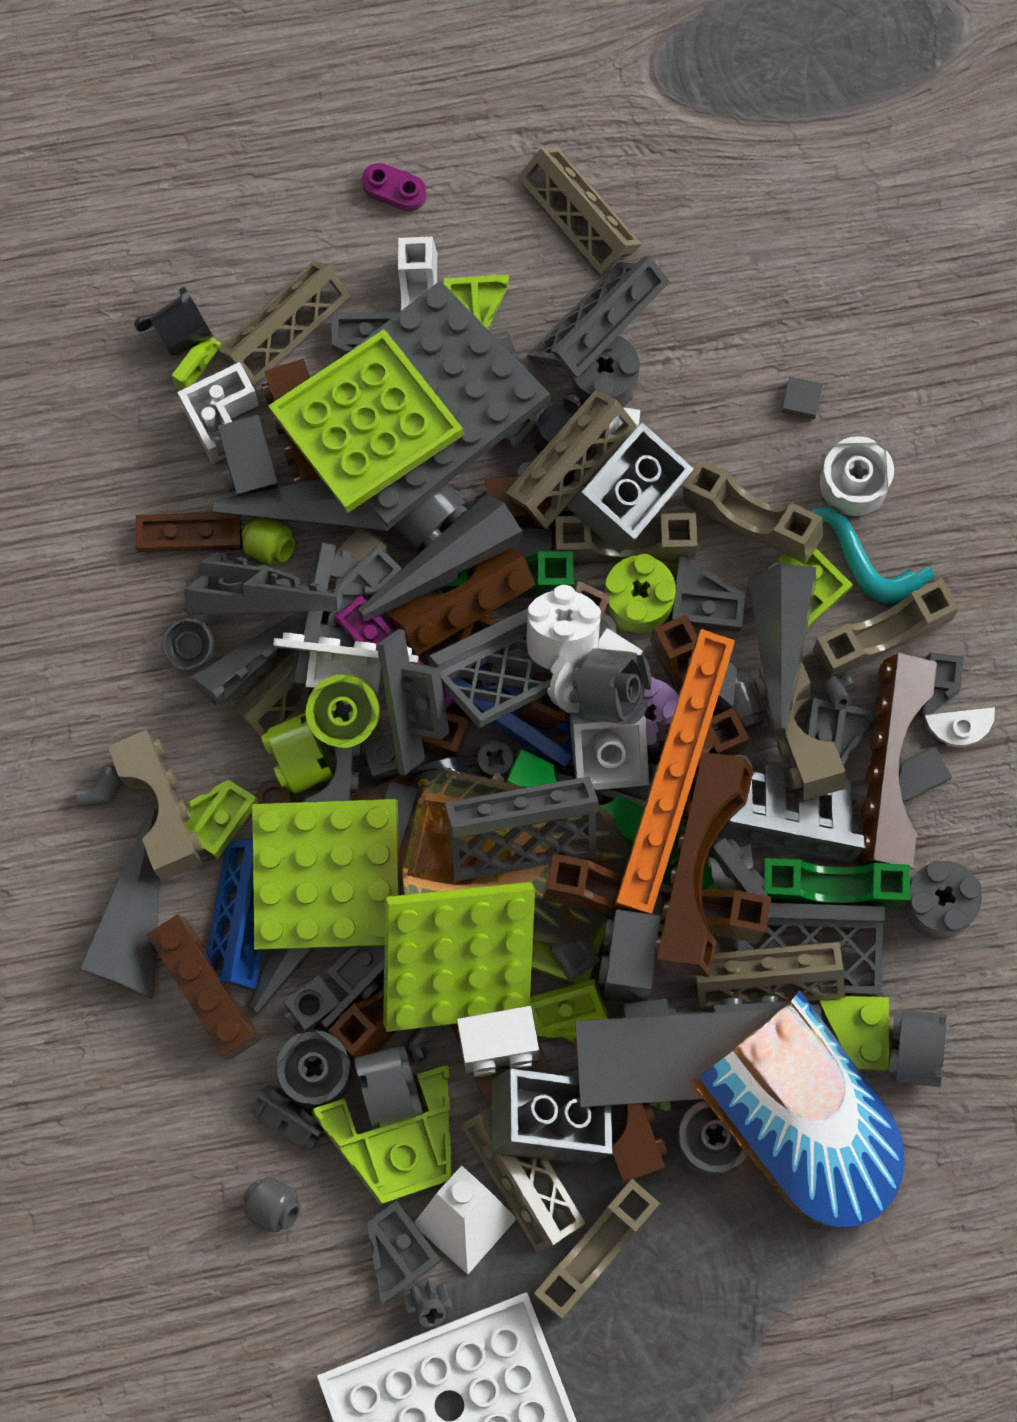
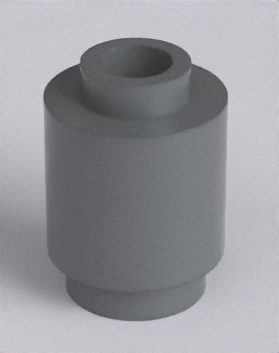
[733,677,764,731]

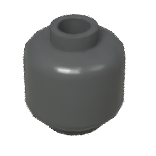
[244,1177,301,1233]

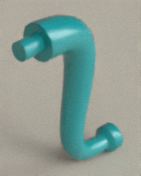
[809,507,935,604]

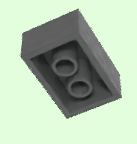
[567,422,694,554]
[598,910,660,1003]
[491,1068,612,1165]

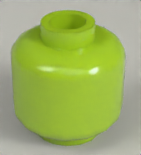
[241,518,295,567]

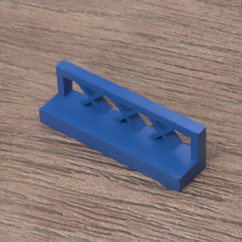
[452,666,573,769]
[206,840,263,989]

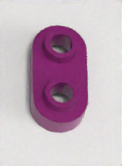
[362,163,427,212]

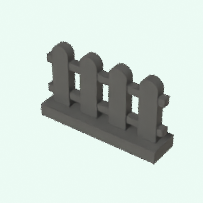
[287,543,391,689]
[718,755,865,864]

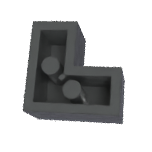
[213,415,278,496]

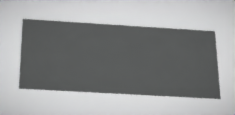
[575,1008,796,1107]

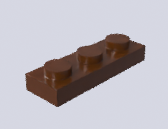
[136,513,241,552]

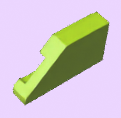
[171,338,222,391]

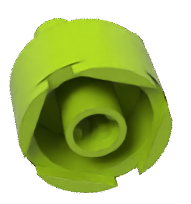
[605,554,676,634]
[305,673,381,748]
[261,713,335,794]

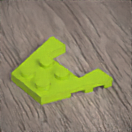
[312,1065,451,1205]

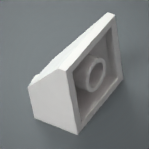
[569,713,649,790]
[414,1165,517,1275]

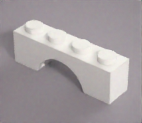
[398,237,438,311]

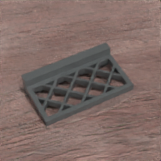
[528,256,670,377]
[428,608,553,728]
[445,776,599,882]
[737,903,885,994]

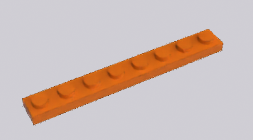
[615,629,735,914]

